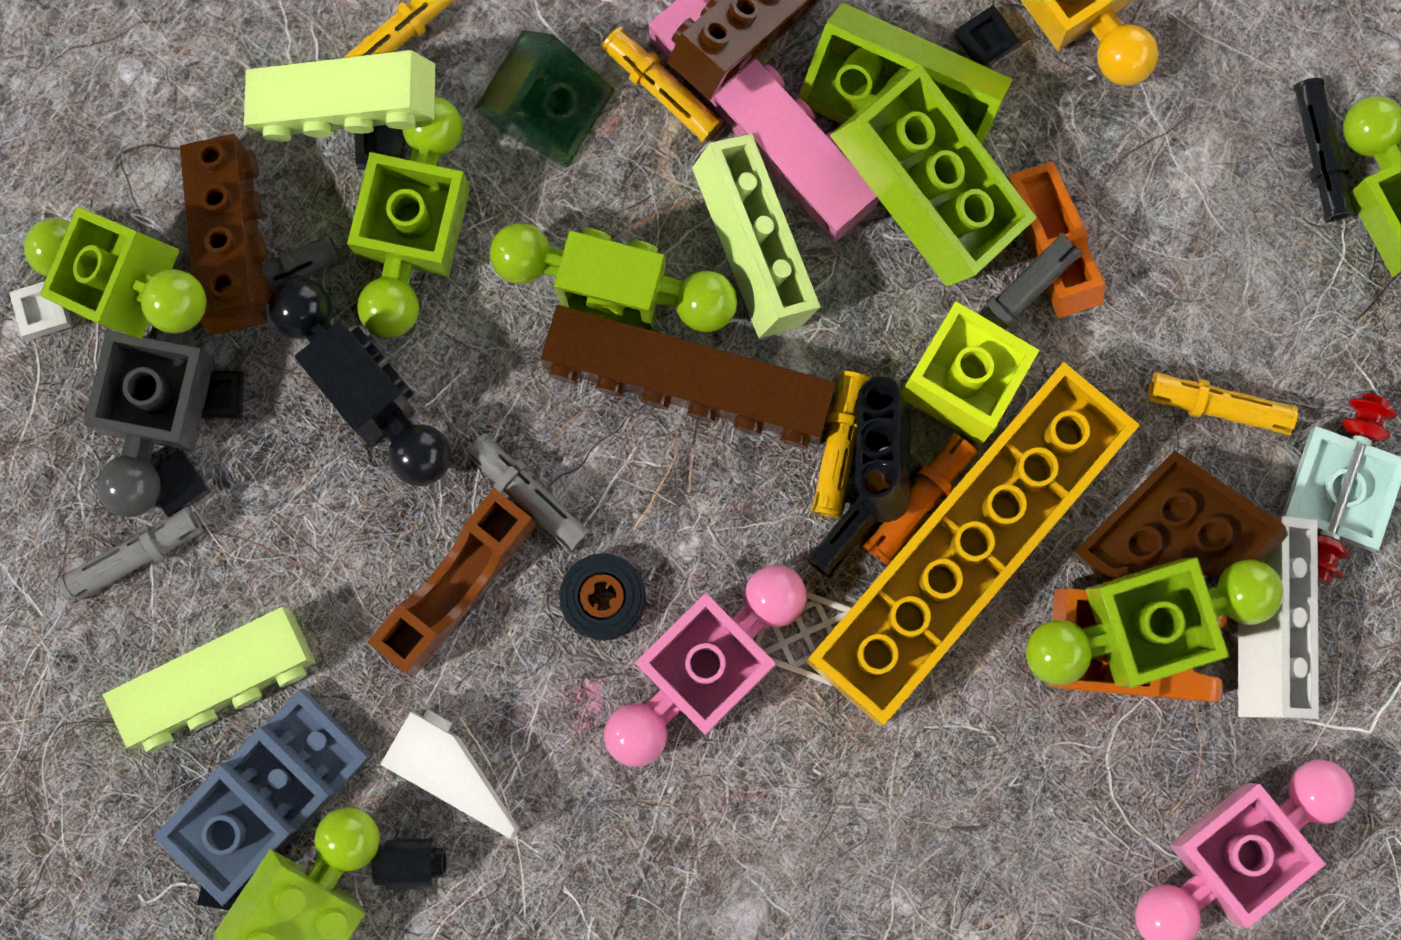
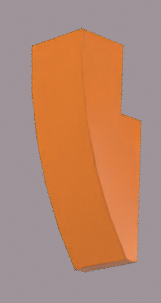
[1008,161,1105,319]

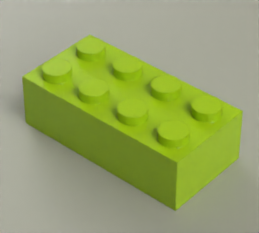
[830,64,1037,287]

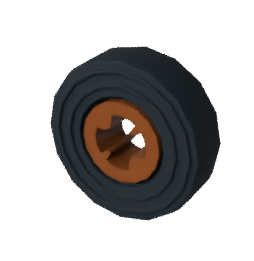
[559,553,646,641]

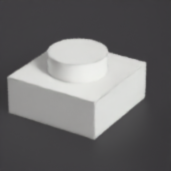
[9,281,73,341]

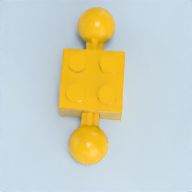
[1020,0,1158,86]

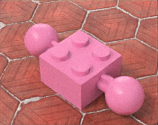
[604,565,807,767]
[1135,760,1355,940]

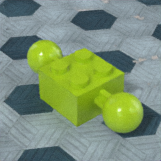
[347,96,470,338]
[1343,96,1401,278]
[24,206,207,340]
[490,223,737,332]
[1026,558,1283,688]
[213,807,380,940]

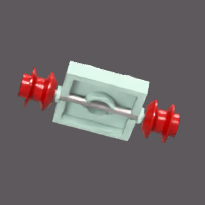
[1281,393,1401,585]

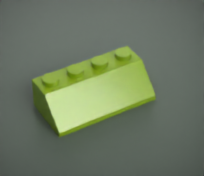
[798,2,1013,146]

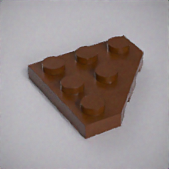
[1074,451,1288,582]

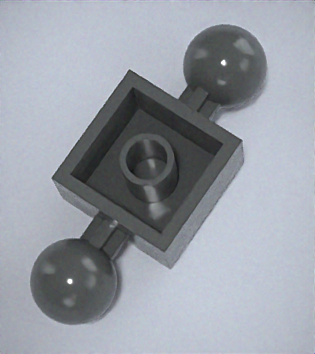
[83,326,215,517]

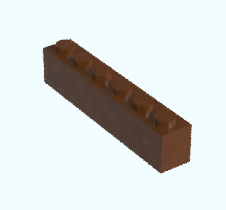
[540,304,836,449]

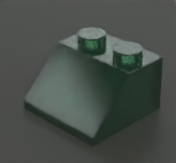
[475,30,616,167]

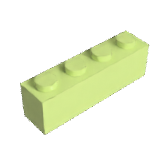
[244,50,435,142]
[692,134,821,339]
[102,607,316,753]

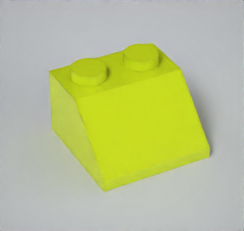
[901,301,1040,446]

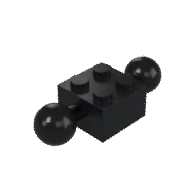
[269,278,451,487]

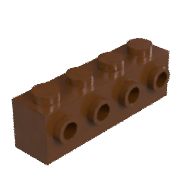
[667,0,820,100]
[180,133,271,335]

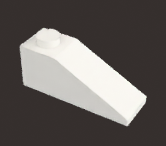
[380,709,520,838]

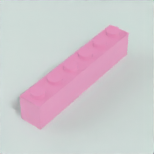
[648,0,879,243]

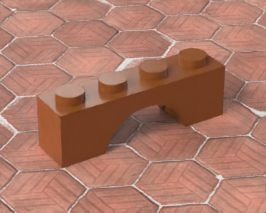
[368,488,537,677]

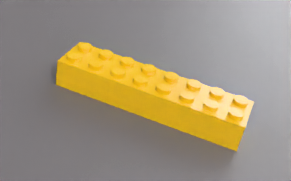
[806,362,1140,727]

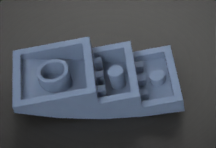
[153,689,373,906]

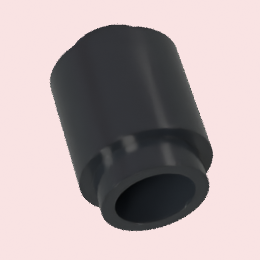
[371,838,447,890]

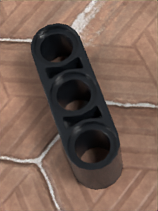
[855,376,911,522]

